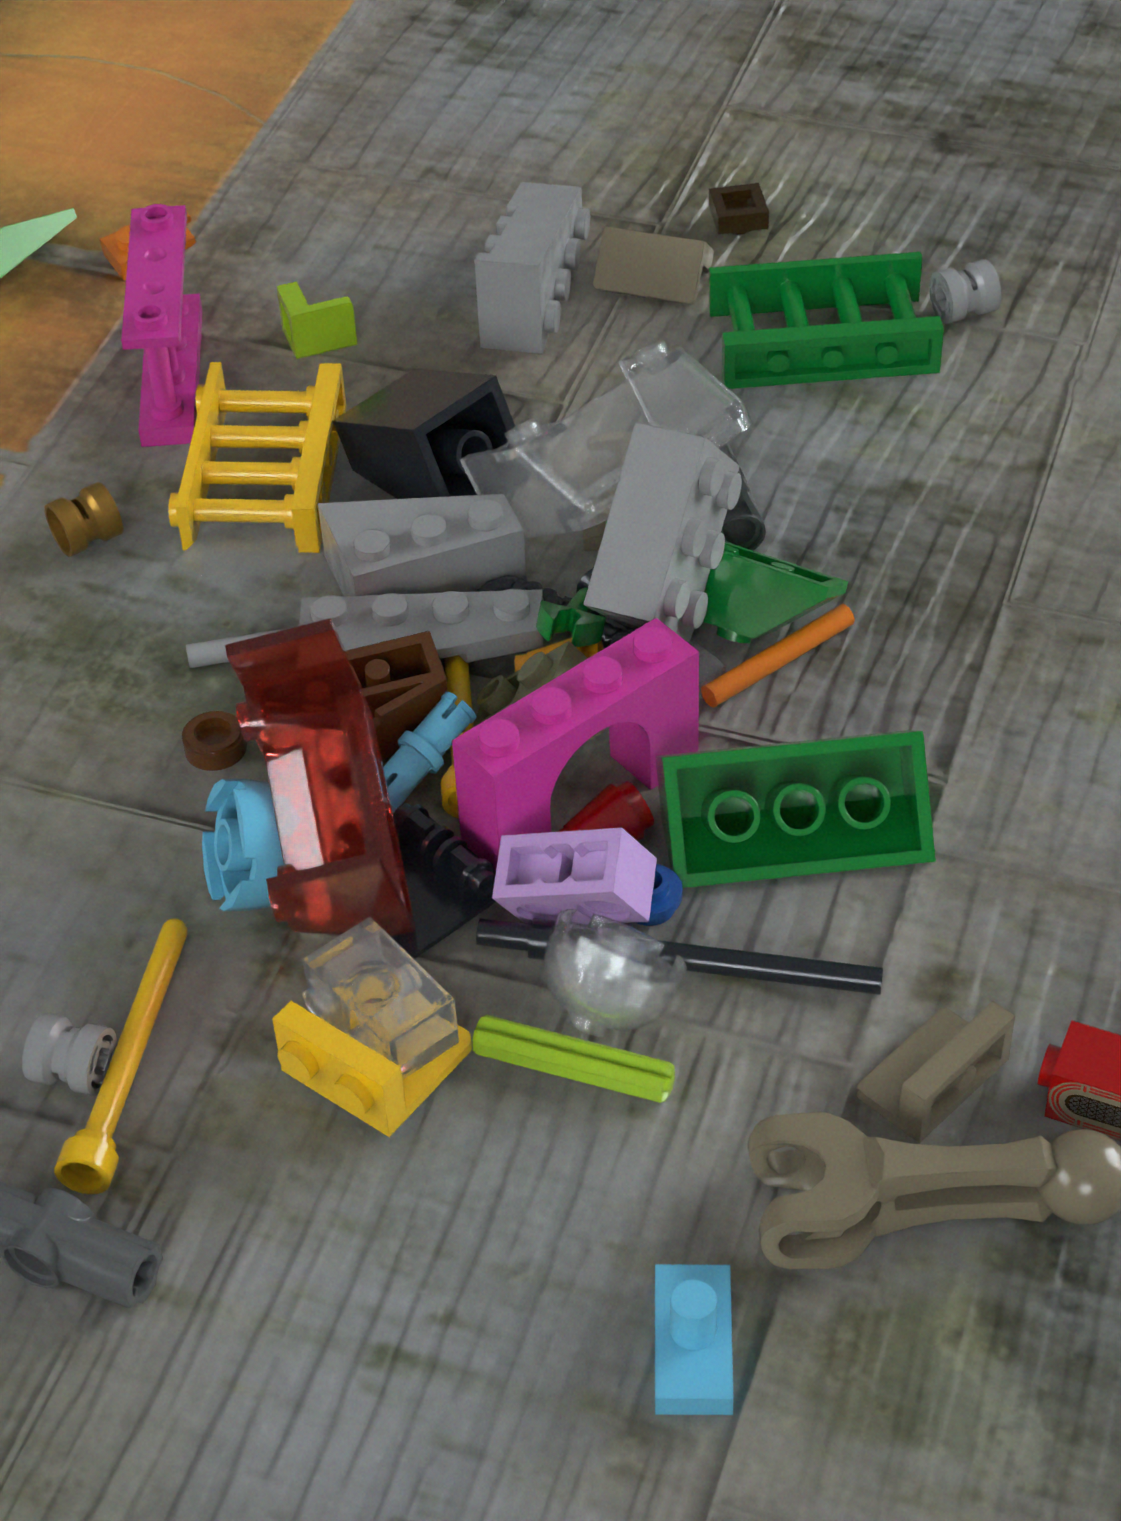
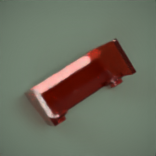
[225,618,415,937]

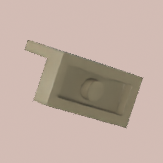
[593,226,714,305]
[856,1001,1015,1143]

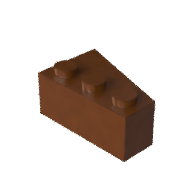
[246,630,447,808]

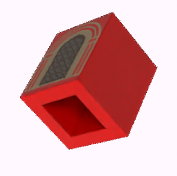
[1037,1020,1121,1141]

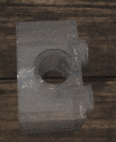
[302,917,459,1080]

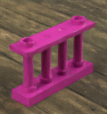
[121,204,202,447]

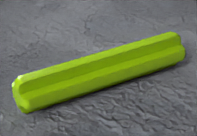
[472,1015,675,1103]

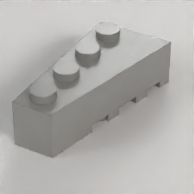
[474,182,590,354]

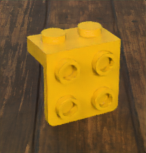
[272,977,472,1137]

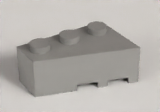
[318,494,527,596]

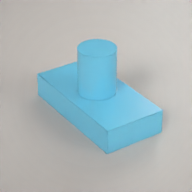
[655,1264,733,1415]

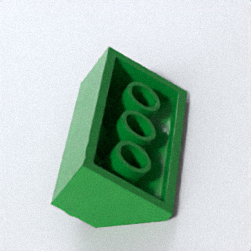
[655,730,936,888]

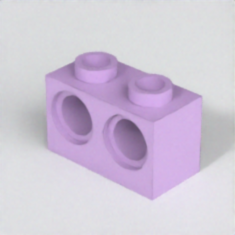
[492,828,657,926]

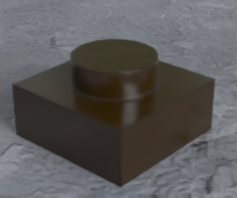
[709,183,769,235]

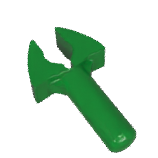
[536,588,606,647]

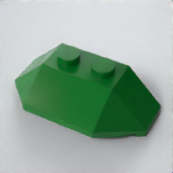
[605,514,849,643]

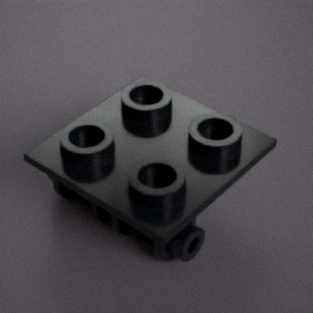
[328,803,496,961]

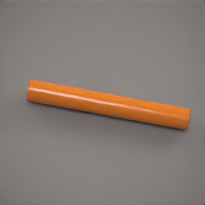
[701,604,855,708]

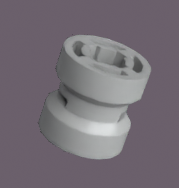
[929,259,1002,324]
[22,1013,117,1096]

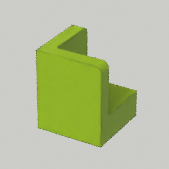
[276,281,358,359]

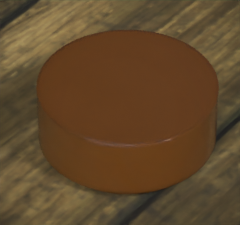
[182,711,247,771]

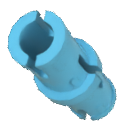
[364,691,477,813]

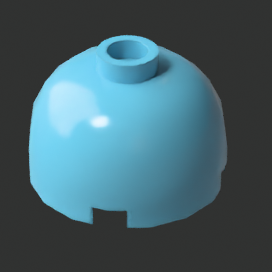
[202,779,317,911]

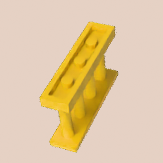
[168,362,346,553]

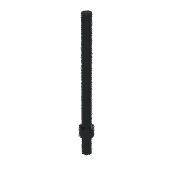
[476,918,883,995]

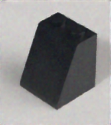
[332,369,534,499]

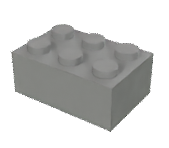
[583,422,742,643]

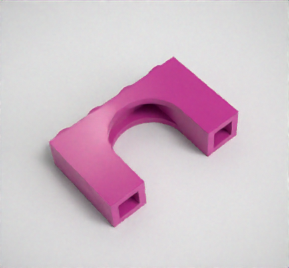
[452,618,699,871]

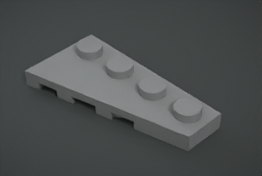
[295,589,544,663]

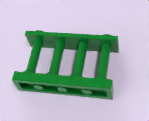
[709,252,944,390]

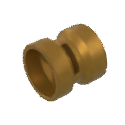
[44,482,123,557]

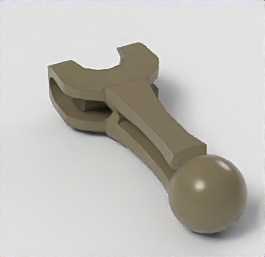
[747,1112,1121,1269]

